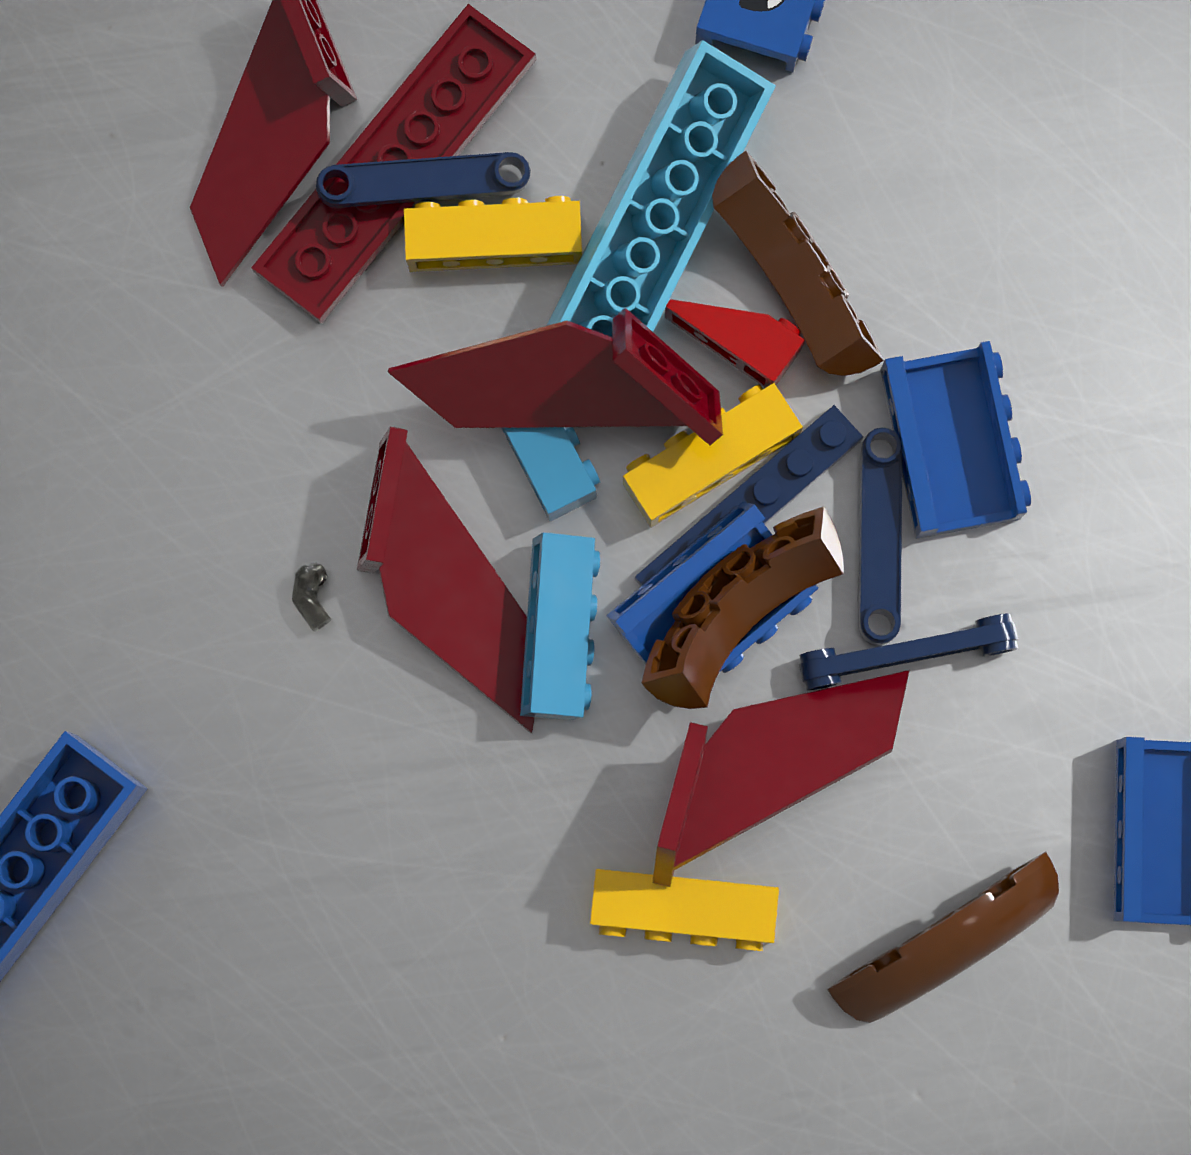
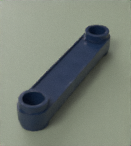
[316,152,531,208]
[858,427,903,646]
[799,613,1018,691]

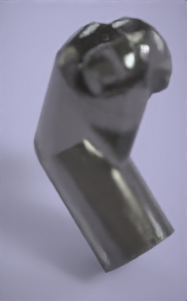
[292,563,331,632]

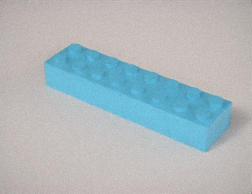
[546,40,776,337]

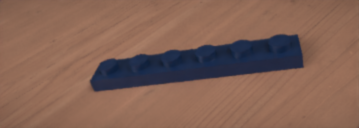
[635,405,864,586]

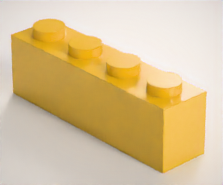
[404,196,582,272]
[623,383,803,528]
[590,869,779,951]

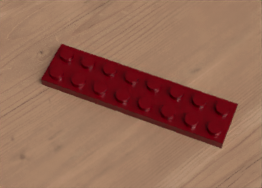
[251,4,537,324]

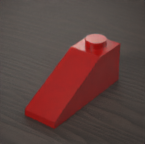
[664,299,805,388]

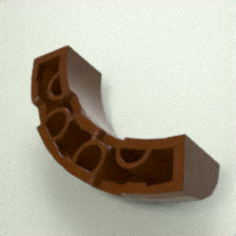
[712,151,884,376]
[641,506,844,709]
[827,852,1059,1023]

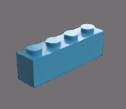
[501,427,601,522]
[520,532,600,720]

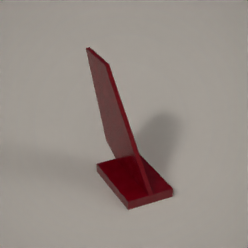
[190,0,357,287]
[388,308,723,446]
[357,426,535,733]
[652,670,910,887]

